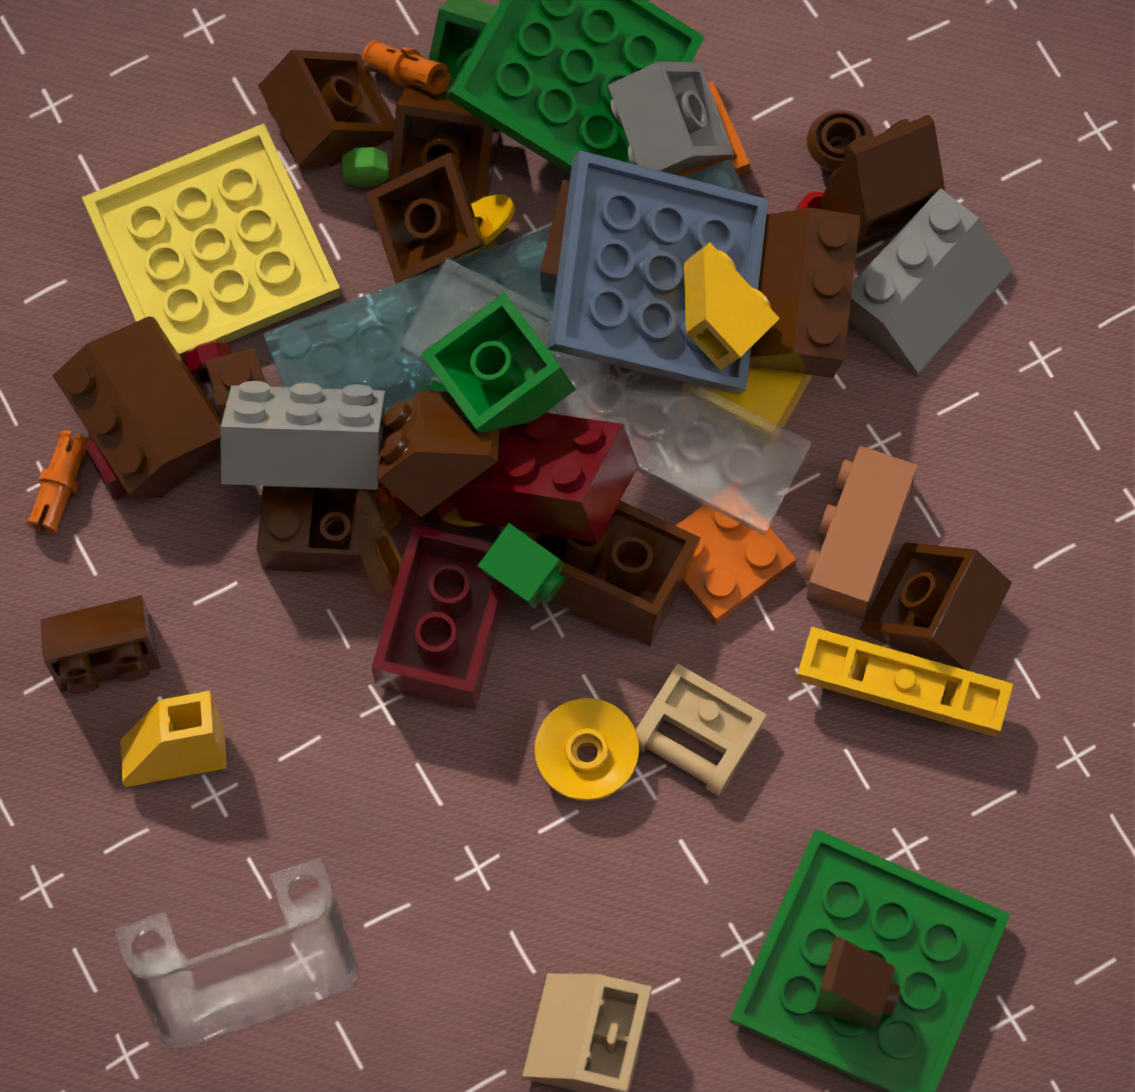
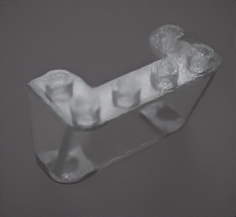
[114,857,359,1050]

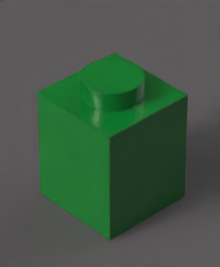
[478,523,565,609]

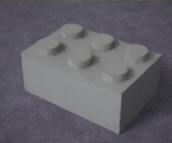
[221,381,385,490]

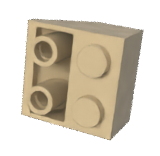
[522,973,652,1092]

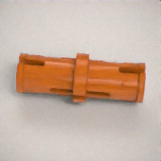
[362,40,450,95]
[26,430,89,535]

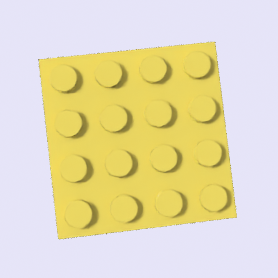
[82,124,341,361]

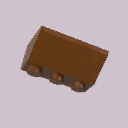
[749,208,860,378]
[52,316,222,498]
[526,500,701,646]

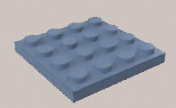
[548,151,768,395]

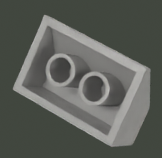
[848,188,1013,376]

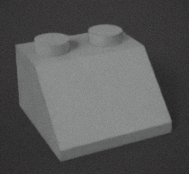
[608,62,734,175]

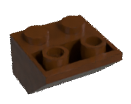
[819,115,945,246]
[256,486,366,572]
[40,595,161,694]

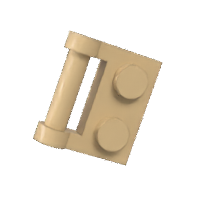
[636,663,767,797]

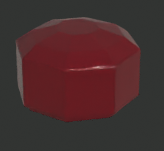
[184,341,232,384]

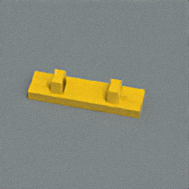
[796,627,1013,738]

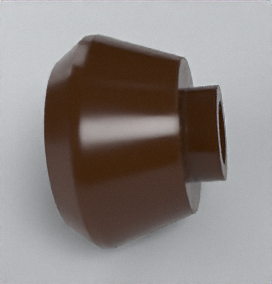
[807,110,874,174]

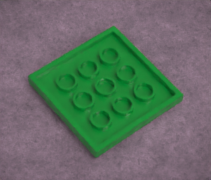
[445,0,705,175]
[729,829,1011,1092]

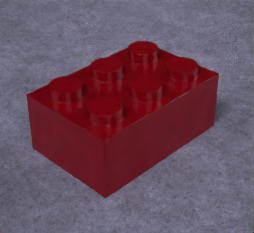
[451,413,639,543]
[371,524,509,710]

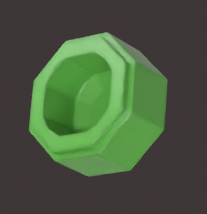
[342,147,389,188]

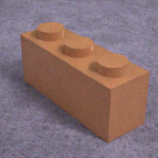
[802,445,918,618]

